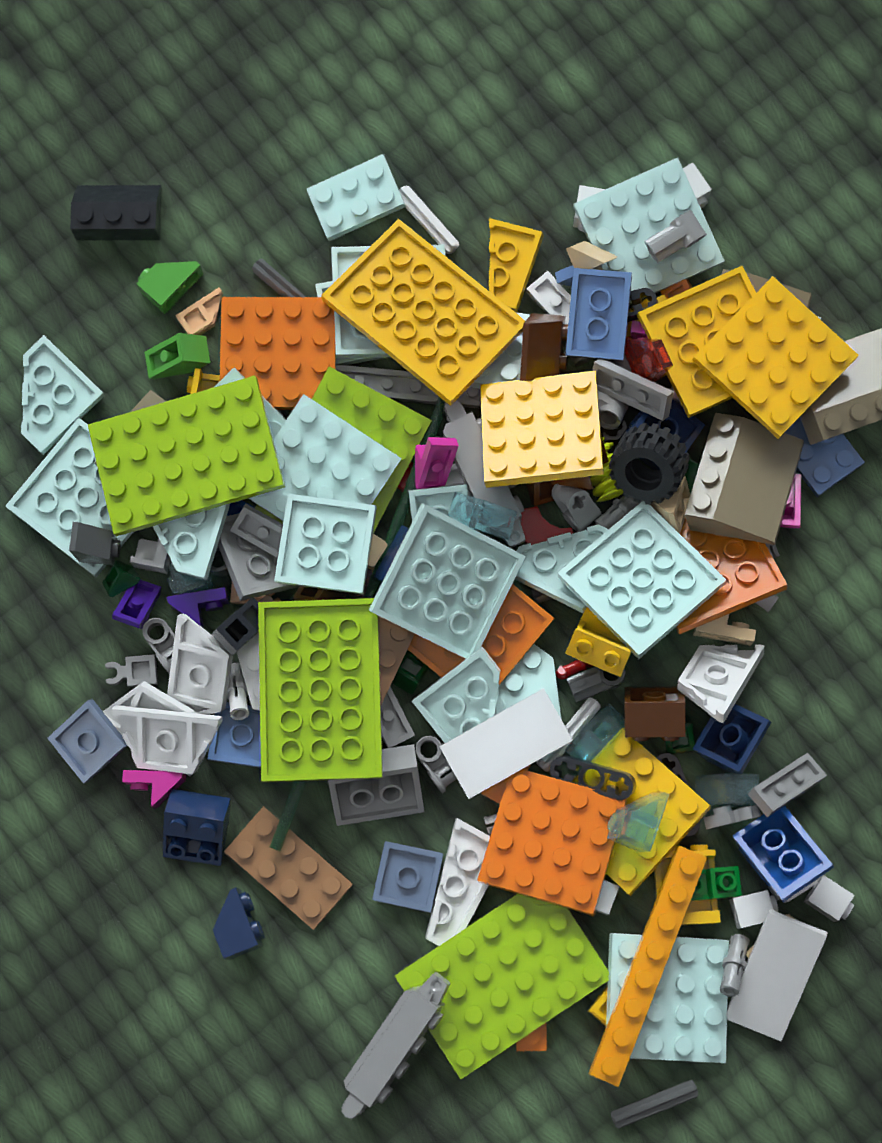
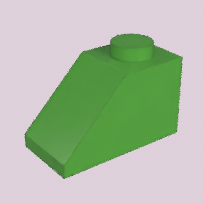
[136,261,203,314]
[145,333,210,379]

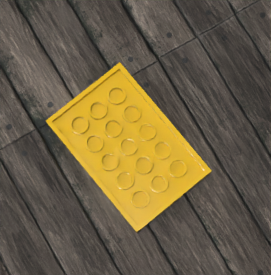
[321,219,526,406]

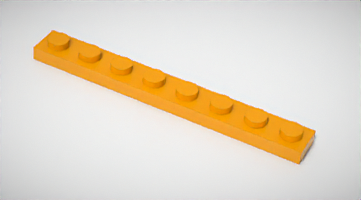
[588,845,707,1087]

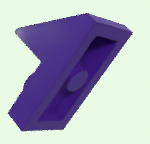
[112,580,162,629]
[167,587,230,629]

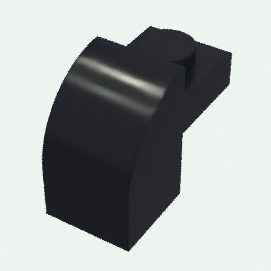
[211,597,259,656]

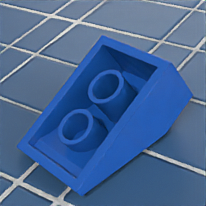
[732,806,834,902]

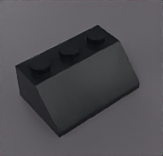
[70,185,162,240]

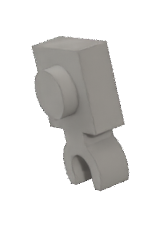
[105,654,158,688]
[703,805,761,829]

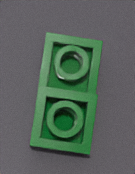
[691,866,742,901]

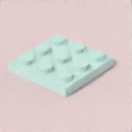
[274,494,376,594]

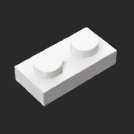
[526,271,571,324]

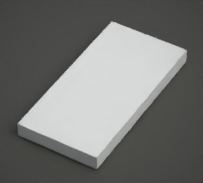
[439,688,573,799]
[726,909,827,1041]

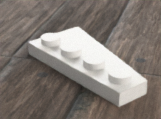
[425,818,490,946]

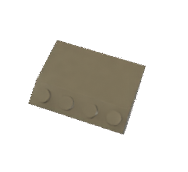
[800,328,882,445]
[685,413,804,545]

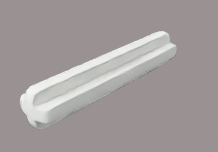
[399,186,459,254]
[536,697,601,772]

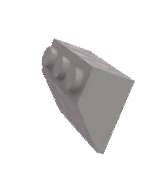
[328,744,424,826]

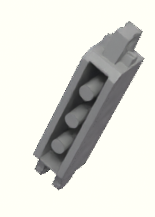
[443,399,525,548]
[341,972,451,1119]

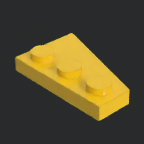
[489,218,544,313]

